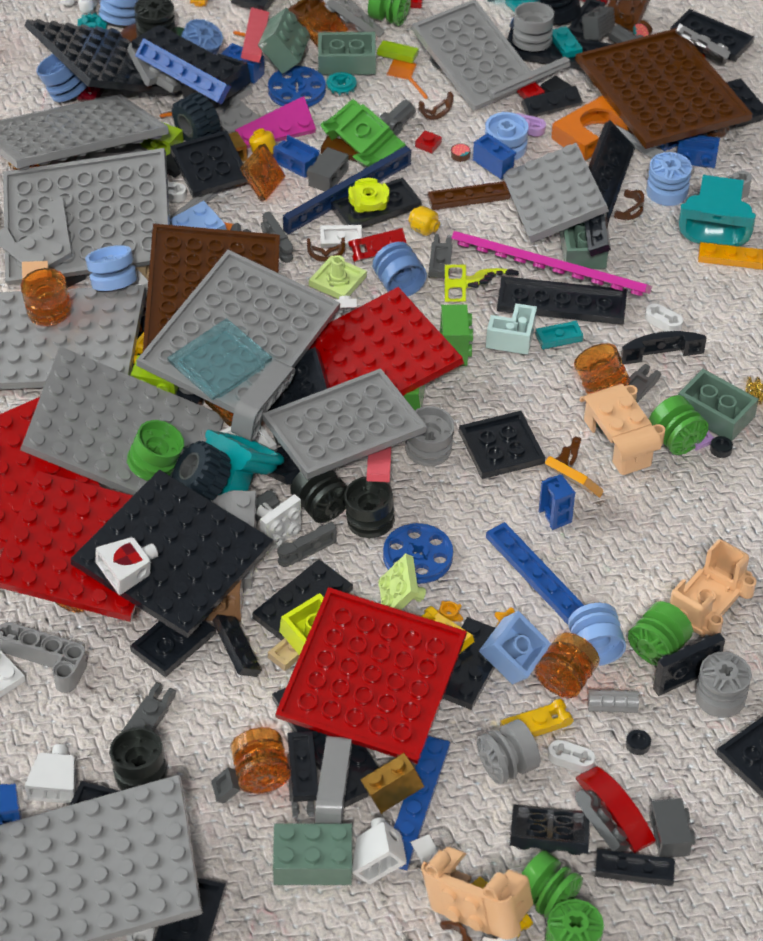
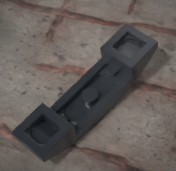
[620,331,707,365]

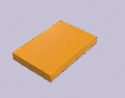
[545,456,604,498]

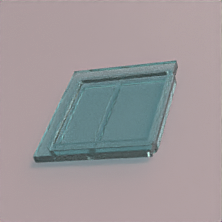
[167,318,272,400]

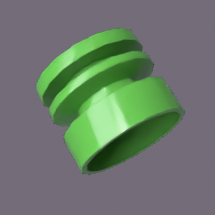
[368,0,411,26]
[649,395,709,455]
[127,420,184,481]
[628,601,693,666]
[521,851,583,920]
[545,899,604,941]

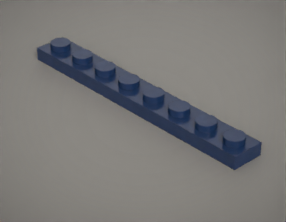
[283,146,411,235]

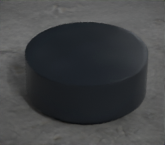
[710,436,733,458]
[625,730,651,755]

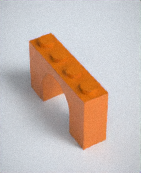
[552,95,633,161]

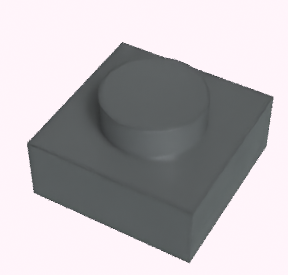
[211,767,240,804]

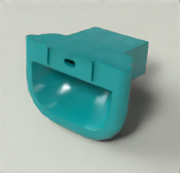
[678,175,756,247]
[205,430,284,496]

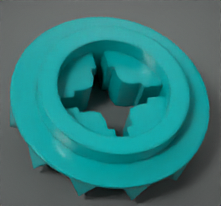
[77,12,107,29]
[326,72,357,95]

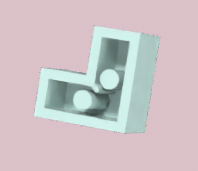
[486,304,537,355]

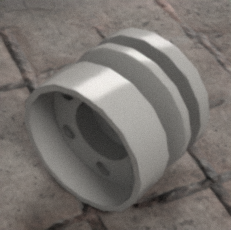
[513,2,554,51]
[405,406,454,466]
[695,652,752,718]
[477,719,541,785]

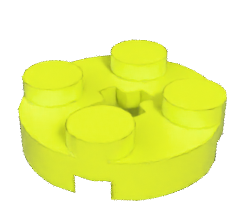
[348,178,389,213]

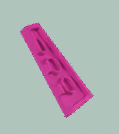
[235,96,316,149]

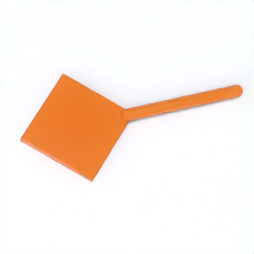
[387,59,428,99]

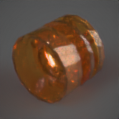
[20,268,72,326]
[574,343,630,394]
[535,632,600,698]
[230,727,290,794]

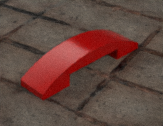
[576,766,655,854]

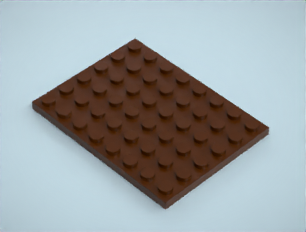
[575,28,752,149]
[142,223,280,353]

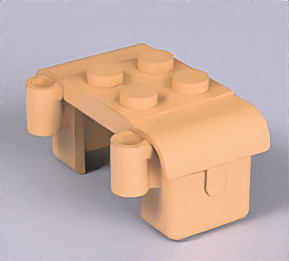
[579,384,665,475]
[670,539,757,637]
[421,847,533,939]

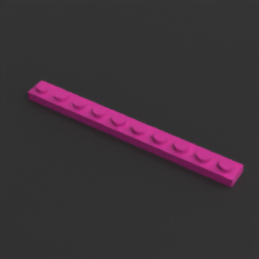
[451,231,652,296]

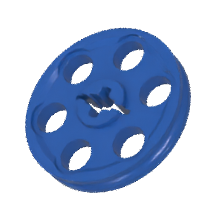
[268,66,326,107]
[383,523,453,584]

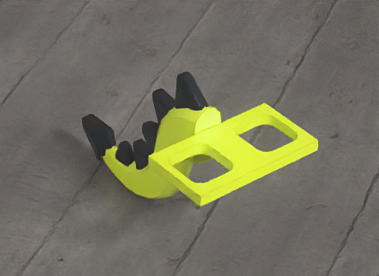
[445,264,519,302]

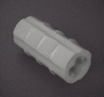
[588,689,639,713]

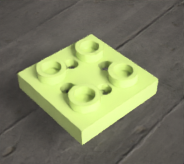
[309,255,367,299]
[378,554,426,610]

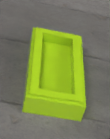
[377,40,419,63]

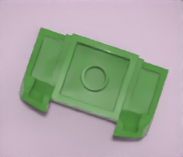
[320,99,406,167]

